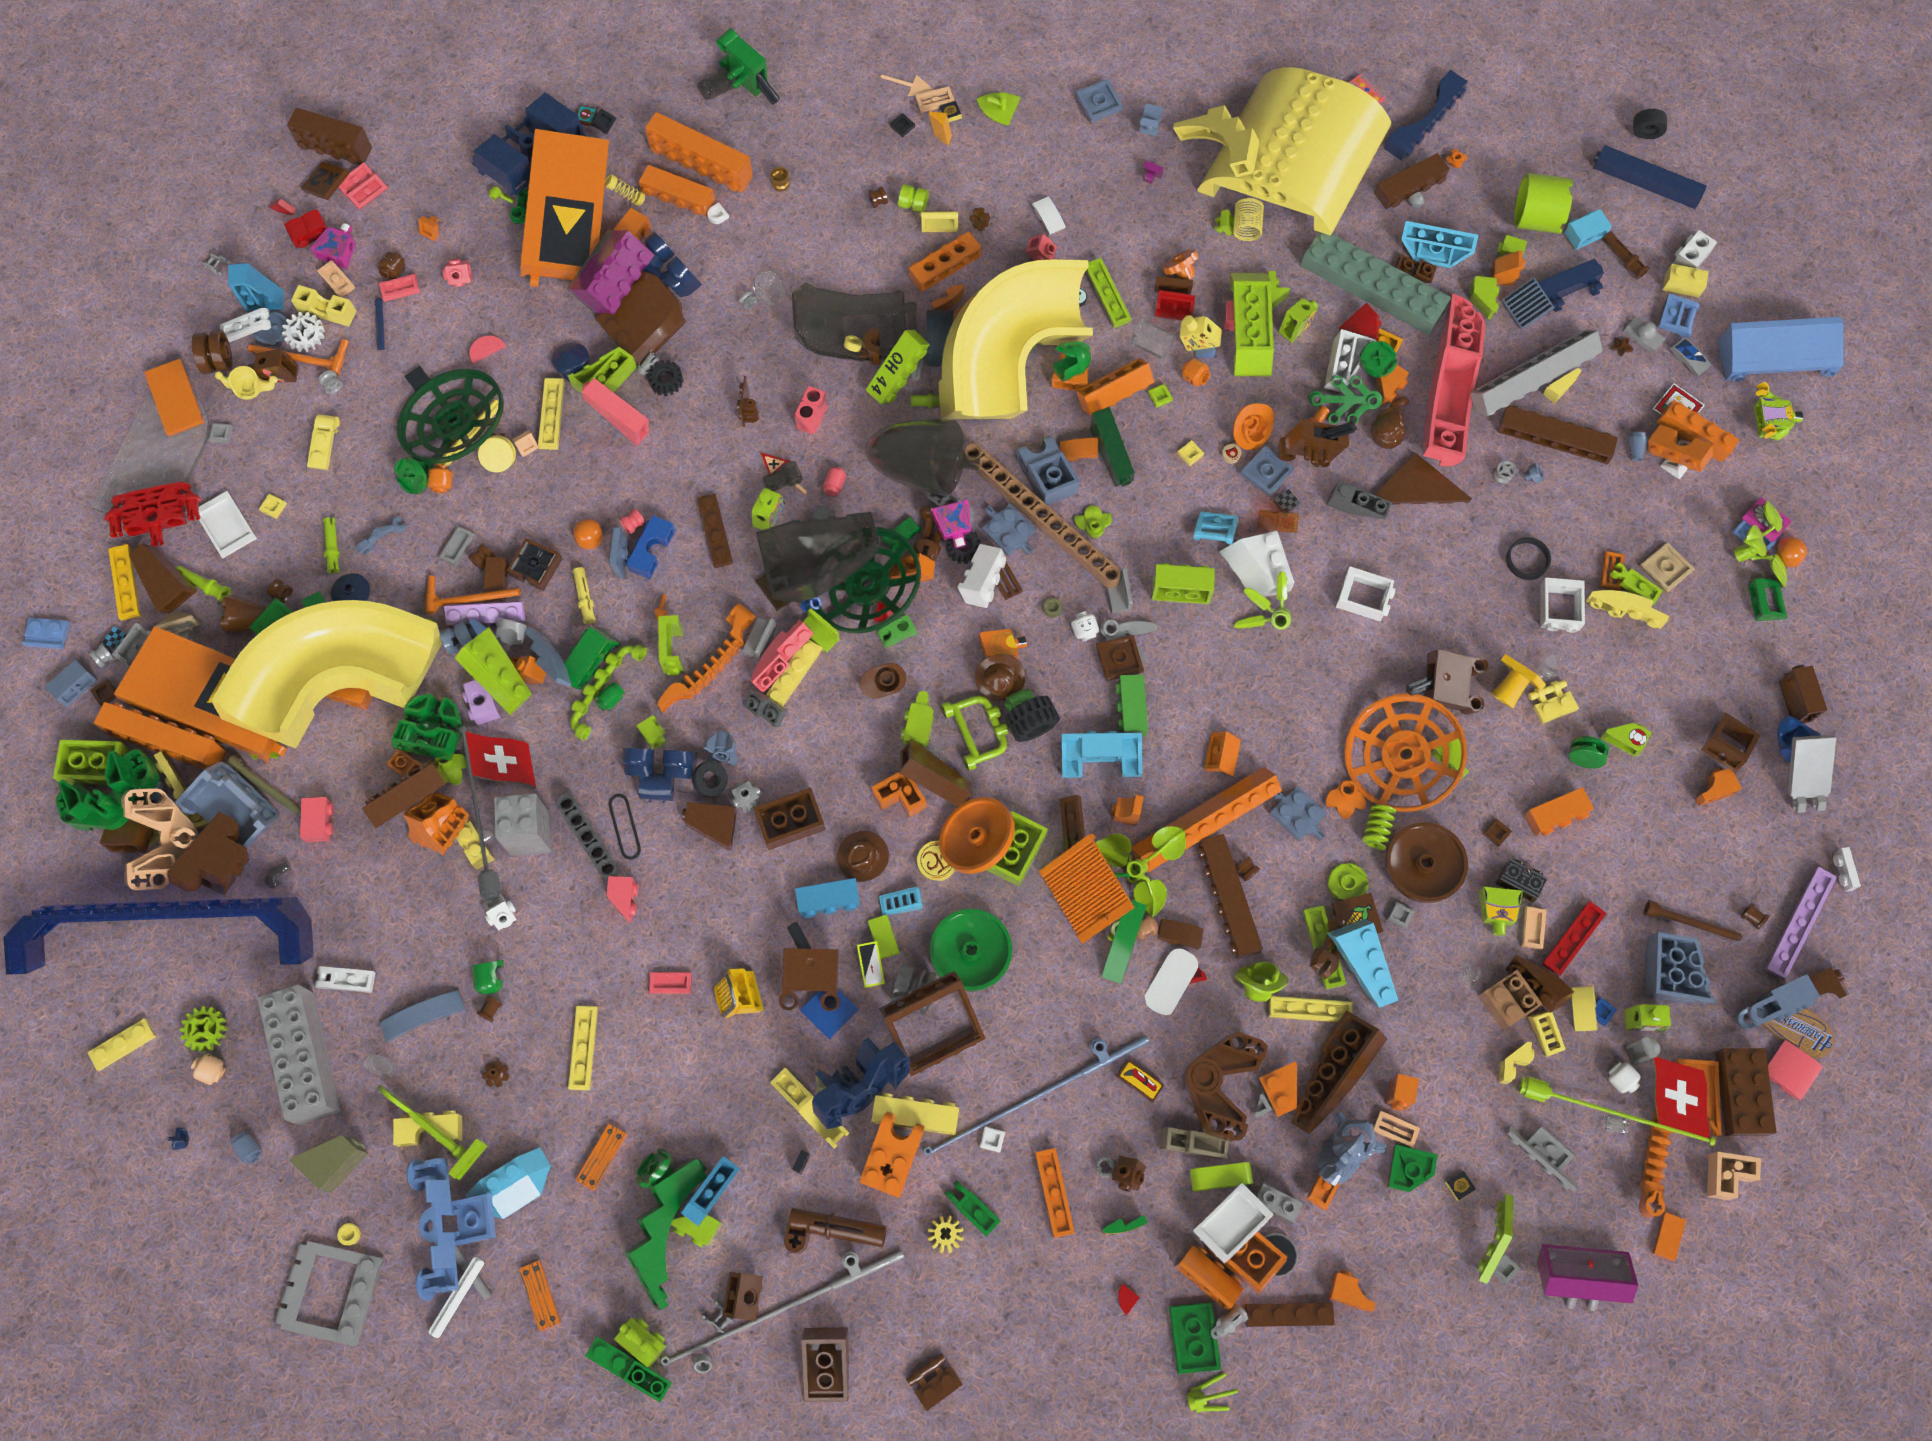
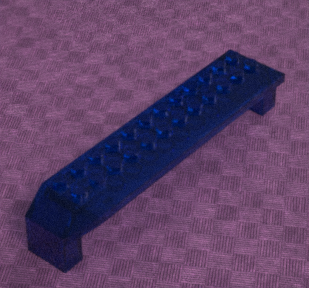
[3,897,314,975]

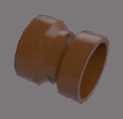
[468,543,496,570]

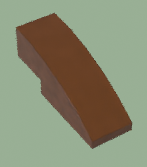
[483,557,509,603]

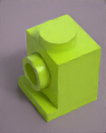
[636,715,666,749]

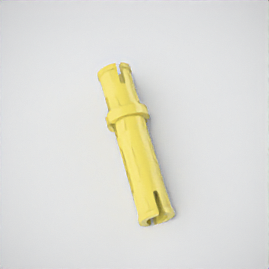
[572,567,596,625]

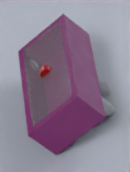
[1537,1244,1639,1311]

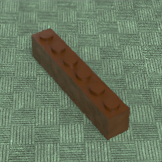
[1498,406,1618,465]
[1197,834,1263,959]

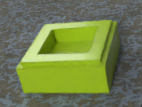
[1147,383,1173,408]

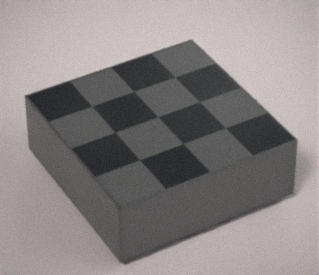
[1273,489,1301,516]

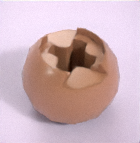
[1137,916,1158,941]

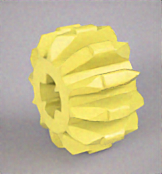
[928,1216,964,1253]

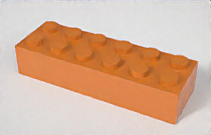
[645,112,753,193]
[93,702,227,769]

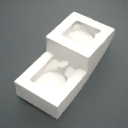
[1032,196,1066,236]

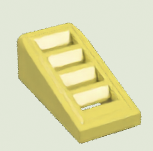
[1543,368,1581,403]
[1528,1009,1566,1057]

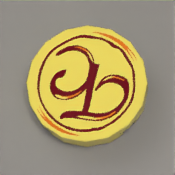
[917,841,955,881]

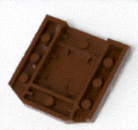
[594,271,686,366]

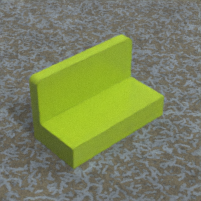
[803,608,840,653]

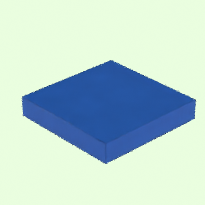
[800,990,859,1040]

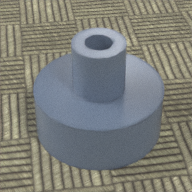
[1524,463,1544,483]

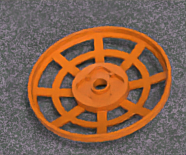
[1345,693,1467,812]

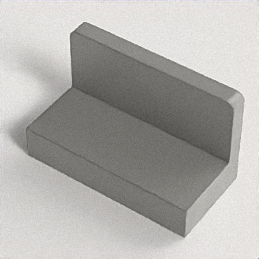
[1107,568,1133,614]
[742,618,777,660]

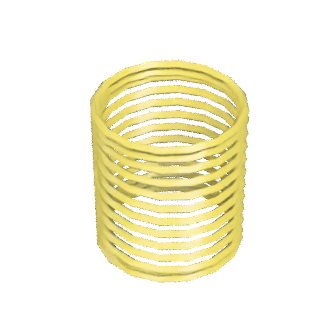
[1233,198,1264,241]

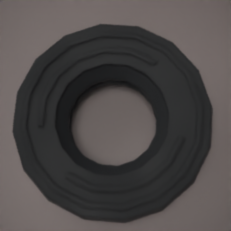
[692,761,728,797]

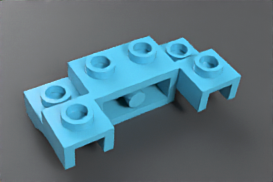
[1061,731,1143,778]

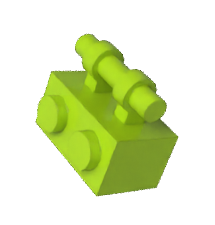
[614,1317,667,1368]

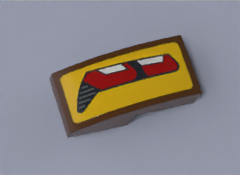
[1116,1059,1164,1102]

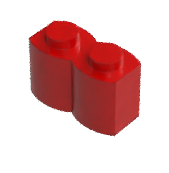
[284,209,327,248]

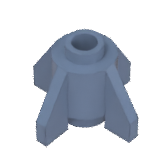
[704,731,738,766]

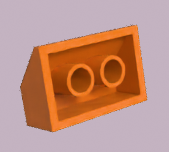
[1175,1245,1244,1310]

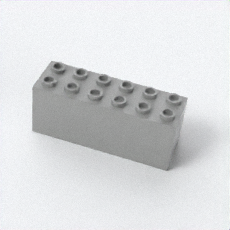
[257,985,341,1126]

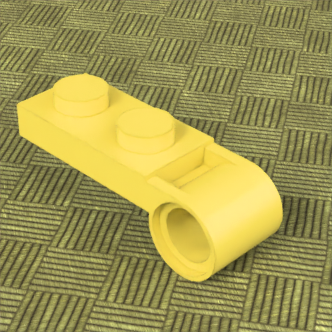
[307,414,340,470]

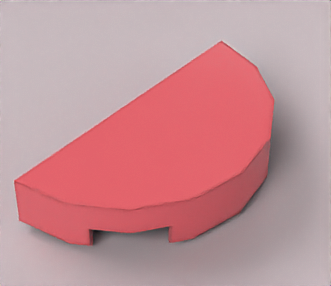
[469,336,506,363]

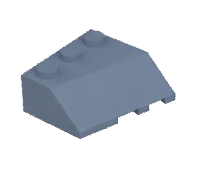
[1645,932,1716,1004]

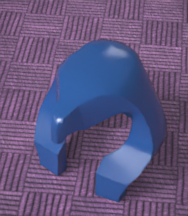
[1777,715,1821,763]

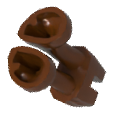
[914,506,942,561]
[1309,916,1347,979]

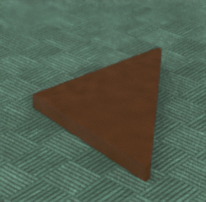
[1375,453,1472,505]

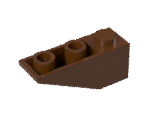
[1506,955,1574,1013]

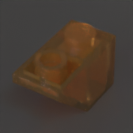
[1257,509,1299,533]

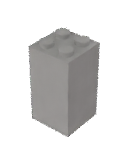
[494,794,552,856]

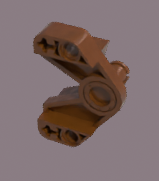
[1183,1032,1267,1142]

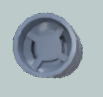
[439,621,473,655]

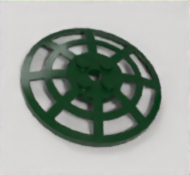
[397,369,504,464]
[810,527,921,634]

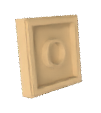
[1639,542,1695,594]

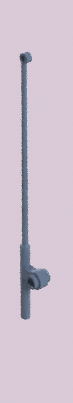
[923,1035,1150,1155]

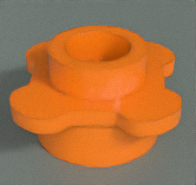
[1446,149,1467,168]

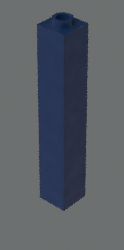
[1593,145,1707,209]

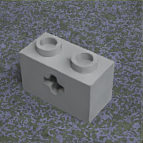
[1255,1183,1303,1224]

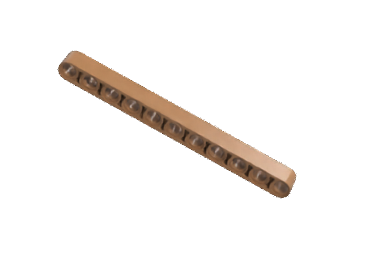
[965,444,1120,588]

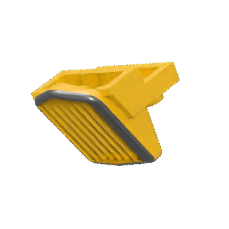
[714,969,764,1018]

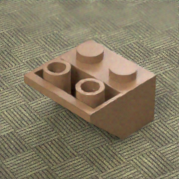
[1479,970,1543,1031]

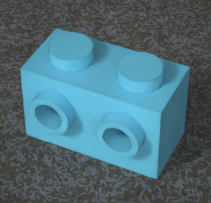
[1564,209,1612,250]

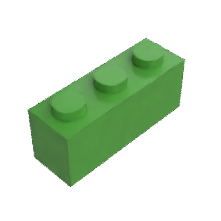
[1116,675,1148,737]

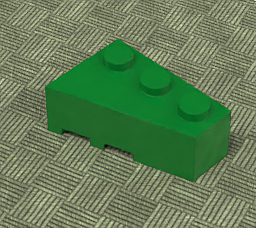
[564,627,621,690]

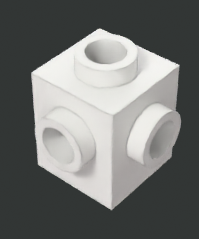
[483,893,516,931]

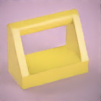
[921,212,958,232]

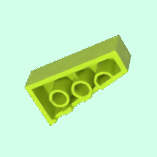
[454,627,532,715]

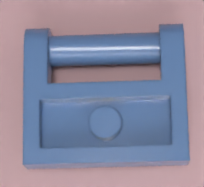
[1658,293,1700,338]

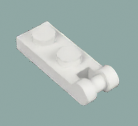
[220,308,271,343]
[314,966,376,993]

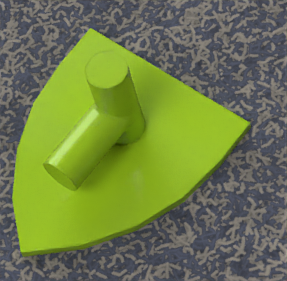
[976,92,1021,126]

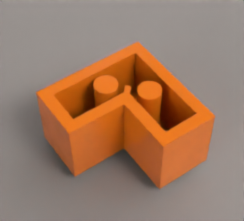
[871,772,927,818]

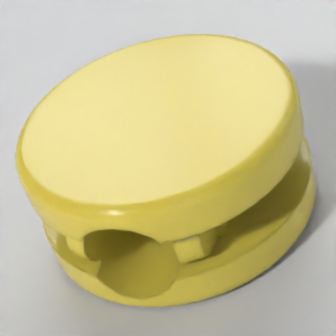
[478,435,516,472]

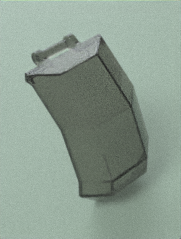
[792,282,919,362]

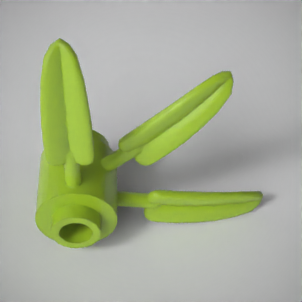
[1234,571,1291,629]

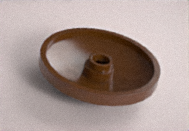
[1385,822,1468,903]

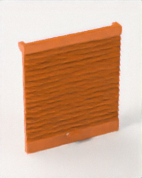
[1038,834,1135,944]

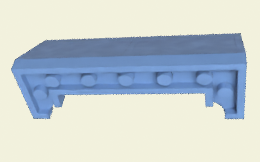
[1718,317,1843,382]

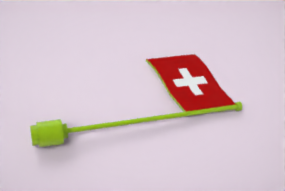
[1519,1057,1716,1146]

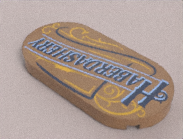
[1756,991,1835,1059]

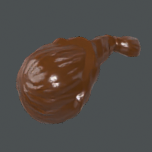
[1371,396,1409,449]

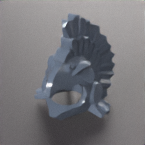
[1317,1112,1386,1186]

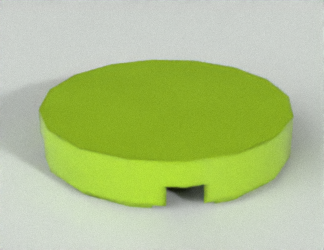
[1328,863,1369,901]

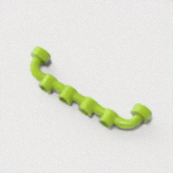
[570,644,647,741]

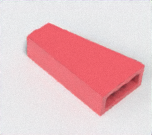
[582,378,649,446]

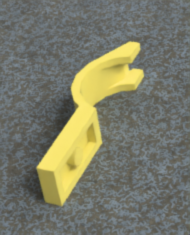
[770,1068,849,1148]

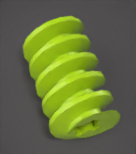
[1362,805,1396,850]

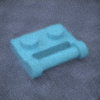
[1194,511,1238,544]

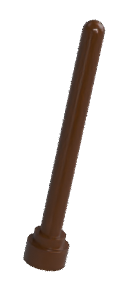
[1644,900,1742,941]

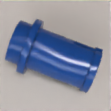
[801,597,822,613]

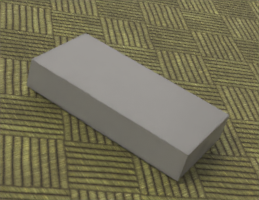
[439,526,476,567]

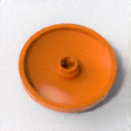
[939,797,1015,874]

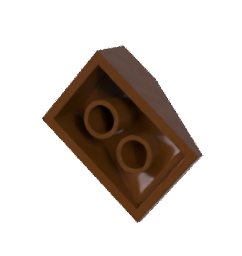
[801,1327,849,1402]

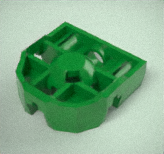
[391,694,464,761]

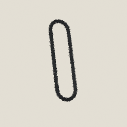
[609,794,641,860]

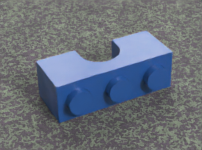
[626,515,676,579]

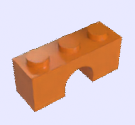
[1648,424,1713,472]

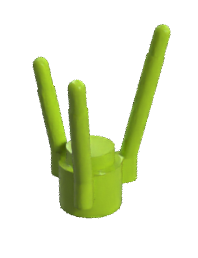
[1186,1372,1238,1413]

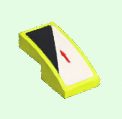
[857,941,885,988]

